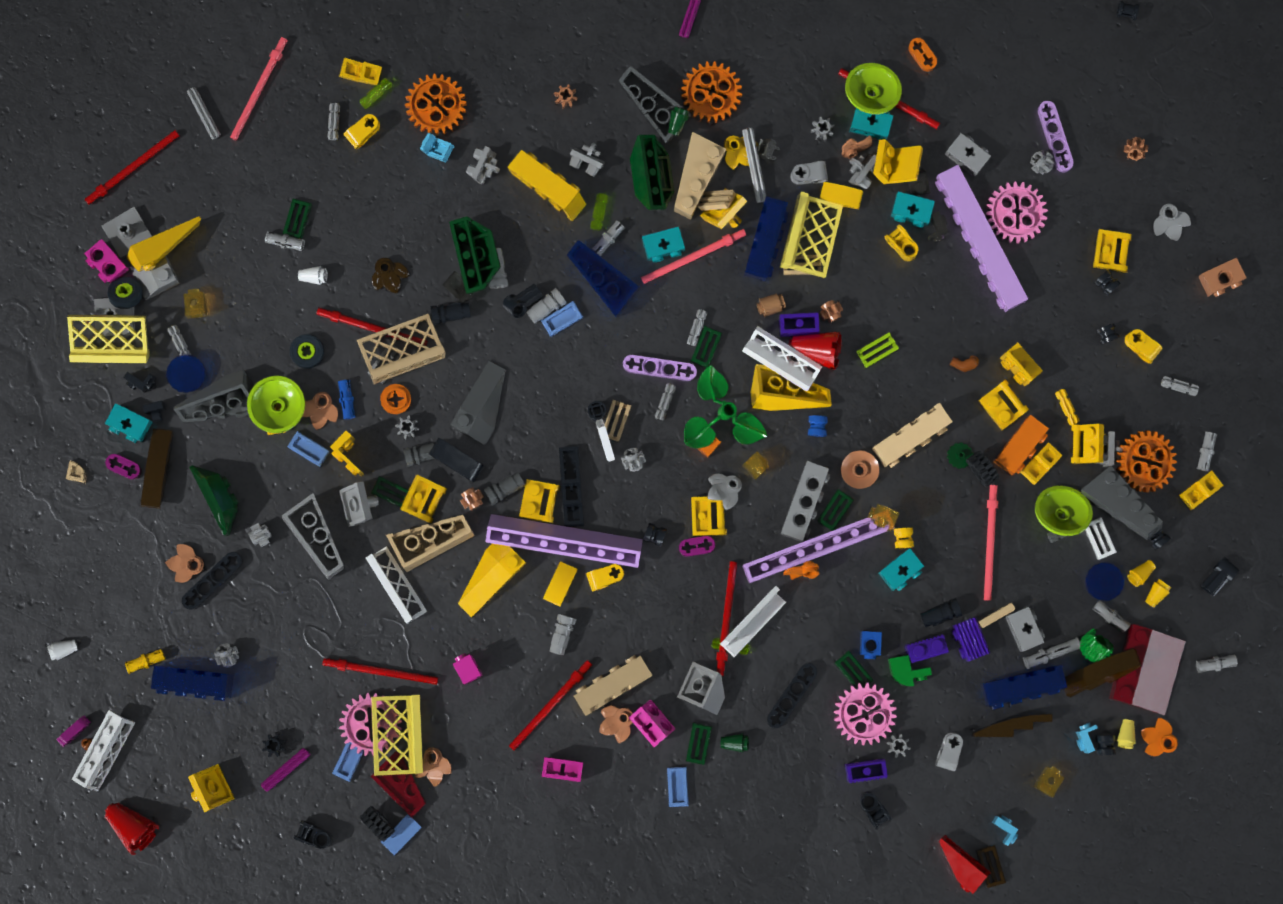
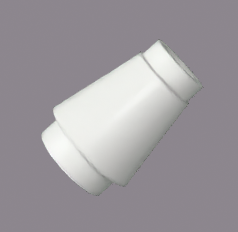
[298,266,328,285]
[47,640,78,661]

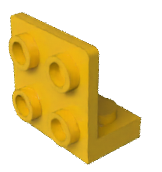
[873,139,923,184]
[1000,342,1043,386]
[330,431,364,477]

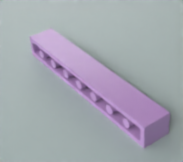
[935,165,1028,312]
[742,510,895,584]
[486,514,643,568]

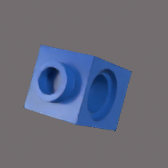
[860,631,882,659]

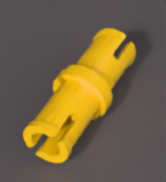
[124,648,166,674]

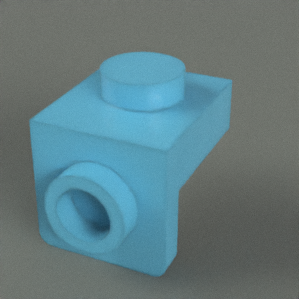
[420,133,454,163]
[1076,722,1098,754]
[992,815,1018,846]

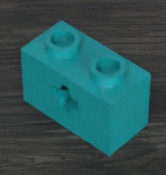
[849,108,893,140]
[890,191,935,228]
[642,226,685,263]
[105,403,153,443]
[878,548,924,591]

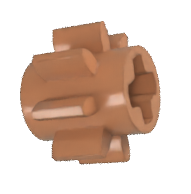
[554,84,577,109]
[1124,137,1148,161]
[819,300,843,323]
[460,487,484,511]

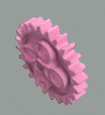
[985,181,1048,244]
[834,682,897,745]
[339,693,402,756]

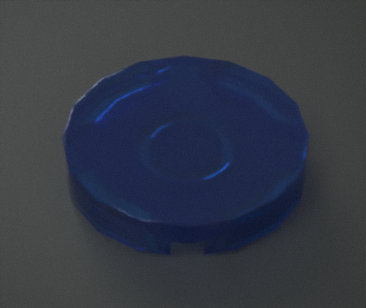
[166,354,206,393]
[1085,563,1124,601]

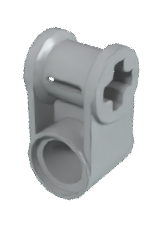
[790,161,828,185]
[935,732,963,771]

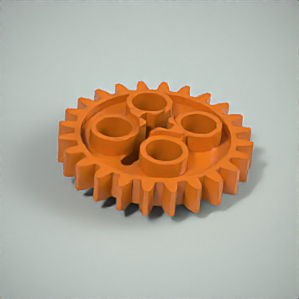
[681,61,742,123]
[405,73,467,136]
[1116,430,1177,493]

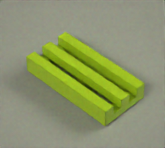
[856,332,899,368]

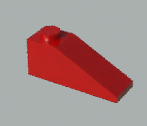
[939,835,991,894]

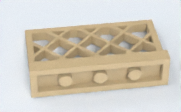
[357,314,445,384]

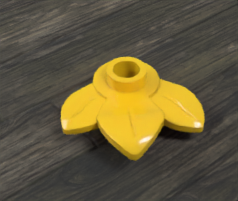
[724,135,758,170]

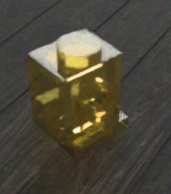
[183,289,207,319]
[742,451,769,480]
[868,504,899,532]
[1033,766,1064,798]

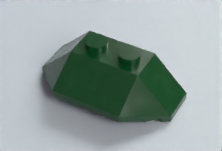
[630,135,675,210]
[449,216,501,294]
[189,465,239,537]

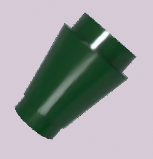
[668,106,689,136]
[720,733,749,753]

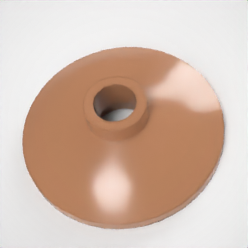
[841,451,879,489]

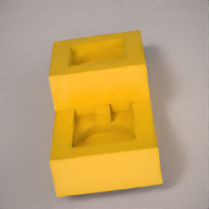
[339,58,382,86]
[820,182,863,210]
[1020,442,1062,485]
[1179,470,1224,510]
[543,561,578,607]

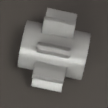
[811,117,835,141]
[1030,150,1055,175]
[395,415,419,440]
[621,448,646,472]
[248,523,272,547]
[214,643,239,668]
[886,734,911,758]

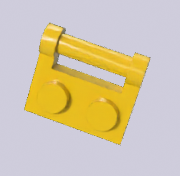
[1093,229,1132,273]
[978,379,1029,431]
[1071,424,1104,464]
[400,475,447,524]
[519,479,560,523]
[691,497,727,536]

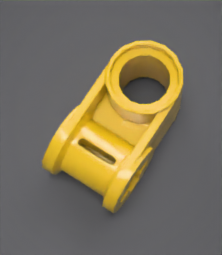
[344,114,380,149]
[884,224,918,261]
[1124,329,1163,364]
[586,564,624,592]

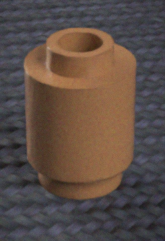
[757,293,786,317]

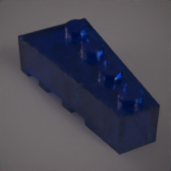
[744,196,789,282]
[567,240,640,317]
[981,665,1067,710]
[151,666,234,701]

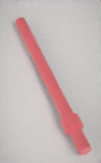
[230,37,288,141]
[640,229,747,284]
[984,485,999,601]

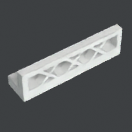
[742,326,823,391]
[366,546,427,624]
[720,586,786,657]
[71,710,135,792]

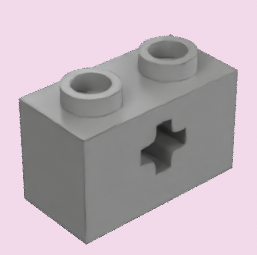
[945,133,991,177]
[1005,607,1045,652]

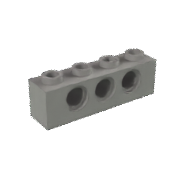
[780,461,831,542]

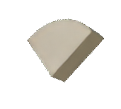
[66,460,86,483]

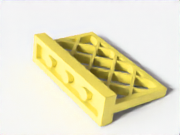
[780,192,843,278]
[67,315,150,363]
[371,695,423,776]

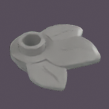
[1153,204,1191,241]
[707,473,742,510]

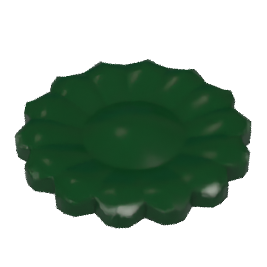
[947,442,973,469]

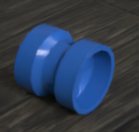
[808,415,828,437]

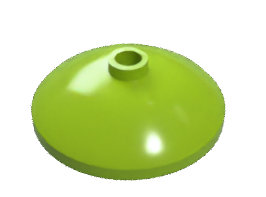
[845,63,902,114]
[247,376,305,433]
[1035,486,1093,536]

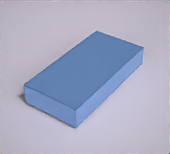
[541,301,583,337]
[287,431,330,467]
[332,743,364,782]
[667,767,688,807]
[381,814,422,856]

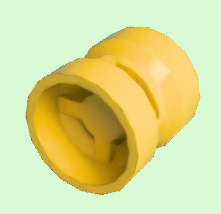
[894,528,914,549]

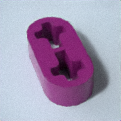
[105,454,142,480]
[679,536,715,557]
[57,715,91,747]

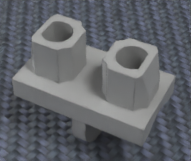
[570,142,606,176]
[466,146,500,185]
[848,154,876,189]
[1096,431,1123,468]

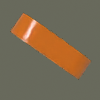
[908,38,937,72]

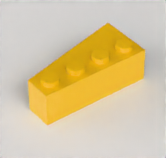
[507,150,587,222]

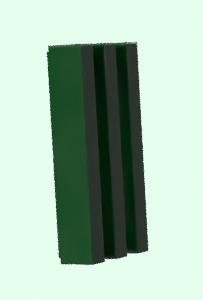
[282,198,312,239]
[691,326,722,368]
[371,476,409,507]
[817,489,854,531]
[834,651,874,689]
[686,723,712,765]

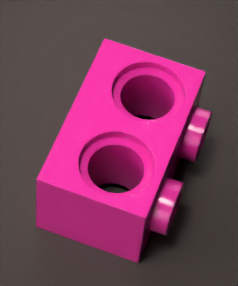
[84,239,130,284]
[453,653,483,685]
[629,700,676,747]
[542,757,583,782]

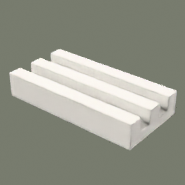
[596,419,615,461]
[1085,517,1117,560]

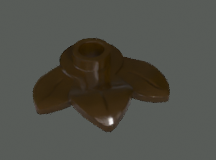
[372,258,409,293]

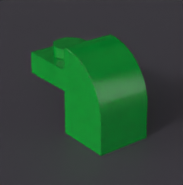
[888,655,932,686]

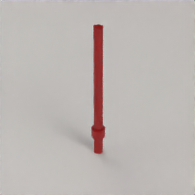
[838,68,940,130]
[84,130,179,205]
[316,307,428,347]
[716,561,737,677]
[322,658,438,685]
[509,660,592,751]

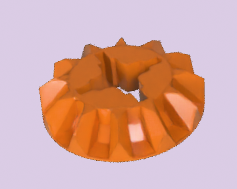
[380,384,411,415]

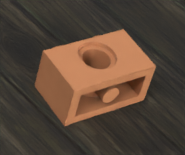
[1198,258,1246,297]

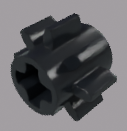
[262,734,286,757]

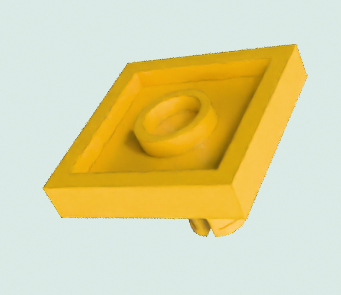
[700,188,747,229]
[188,764,235,813]

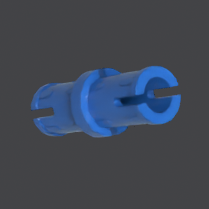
[338,380,356,420]

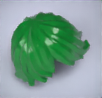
[1080,628,1114,662]

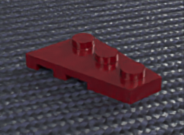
[371,751,426,818]

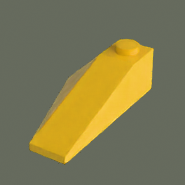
[127,216,201,272]
[751,364,832,411]
[458,543,526,618]

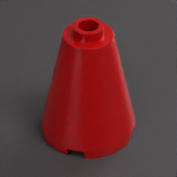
[788,331,842,370]
[105,803,159,855]

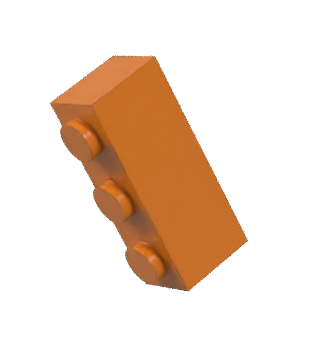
[993,415,1049,476]

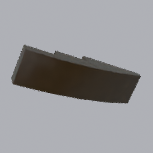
[141,428,173,509]
[1061,648,1142,698]
[972,714,1052,737]

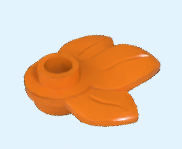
[783,561,820,580]
[1141,718,1178,756]

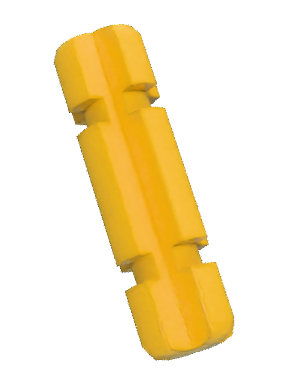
[1055,389,1080,426]

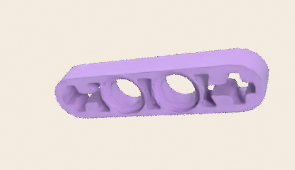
[1038,101,1073,173]
[623,355,697,381]

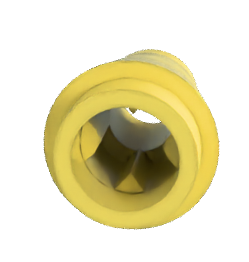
[1116,719,1136,749]

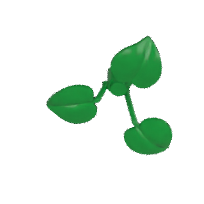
[684,365,767,449]

